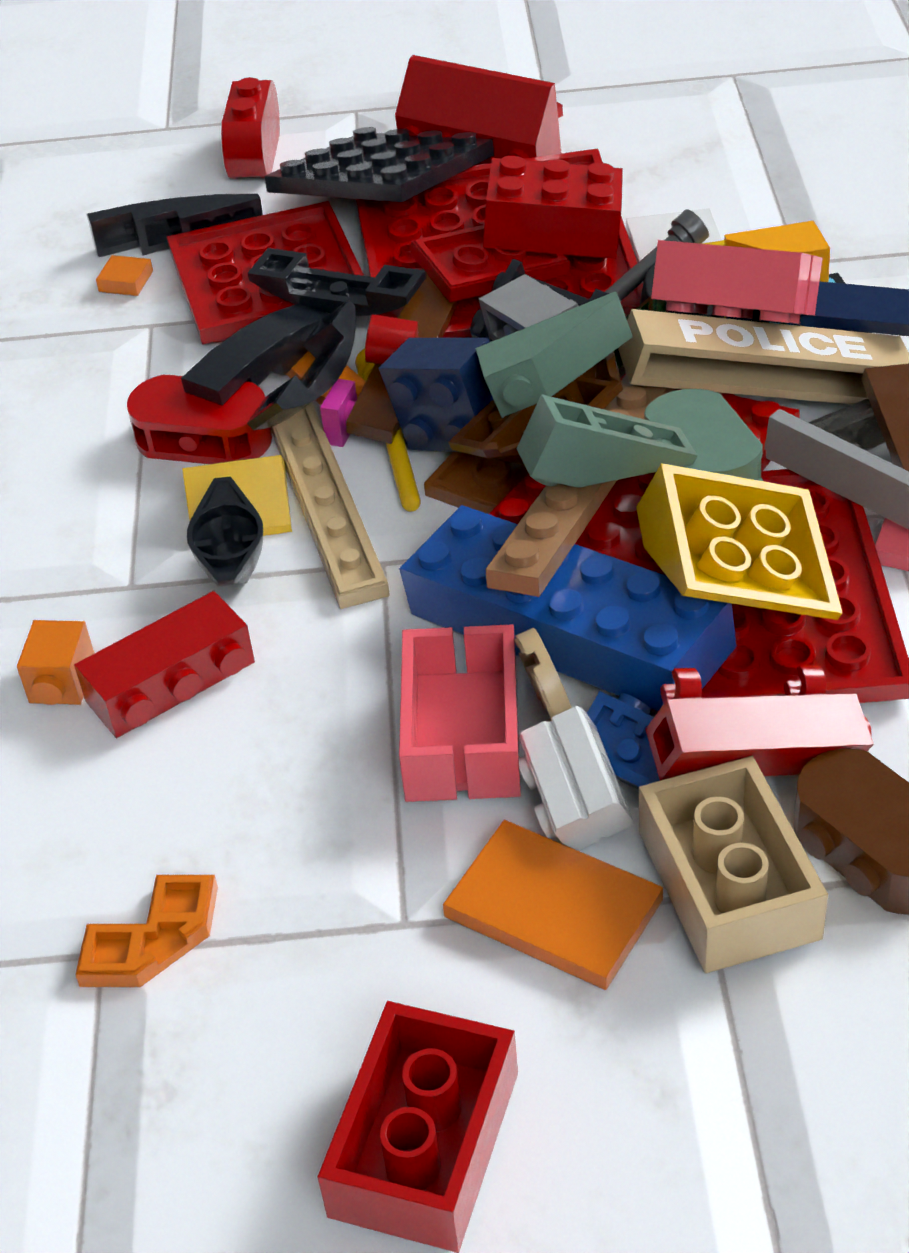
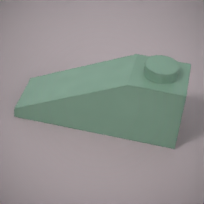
[476,291,633,418]
[517,394,698,488]

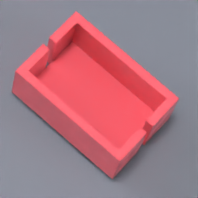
[651,240,822,324]
[399,624,521,802]

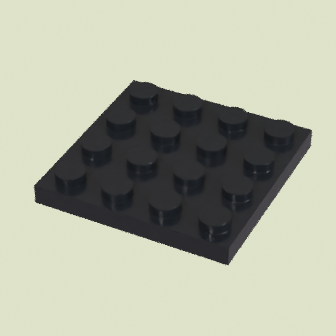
[264,127,494,202]

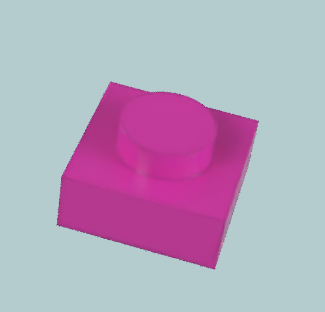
[320,379,357,447]

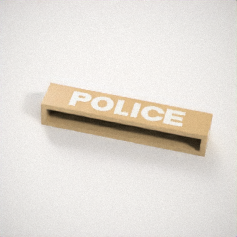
[618,309,909,406]

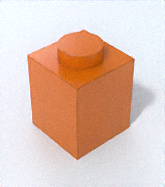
[17,620,94,705]

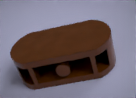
[793,748,909,915]

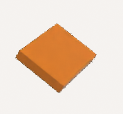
[443,820,663,990]

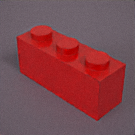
[74,591,255,739]

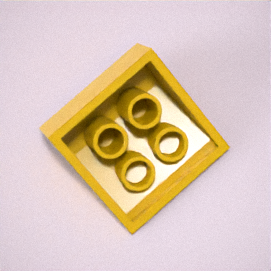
[636,463,843,620]

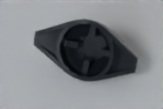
[187,476,263,586]

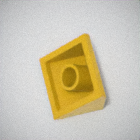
[182,455,292,536]

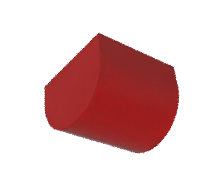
[365,314,418,365]

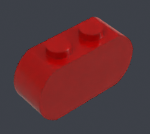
[221,77,280,179]
[127,374,272,464]

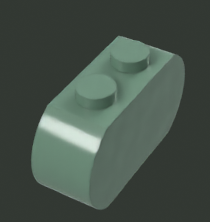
[644,389,763,481]

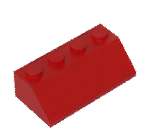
[395,55,561,165]

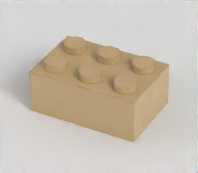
[639,756,828,974]

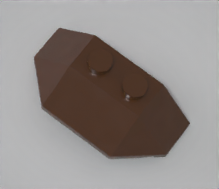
[448,351,623,464]

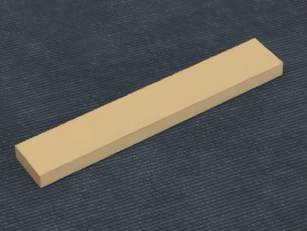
[271,403,390,609]

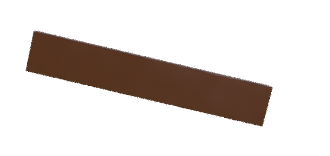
[346,268,460,444]

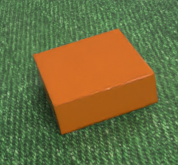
[96,255,153,296]

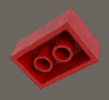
[483,156,623,259]
[317,1001,518,1253]

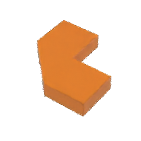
[75,875,218,987]

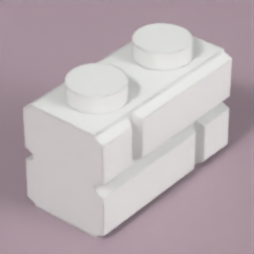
[519,706,634,851]

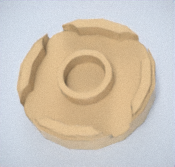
[514,628,572,722]

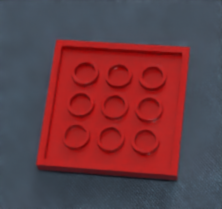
[167,200,364,345]

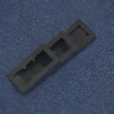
[87,194,263,257]
[181,304,329,406]

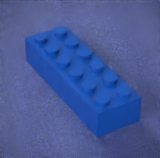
[399,505,737,711]

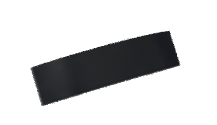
[247,248,426,316]
[247,299,356,430]

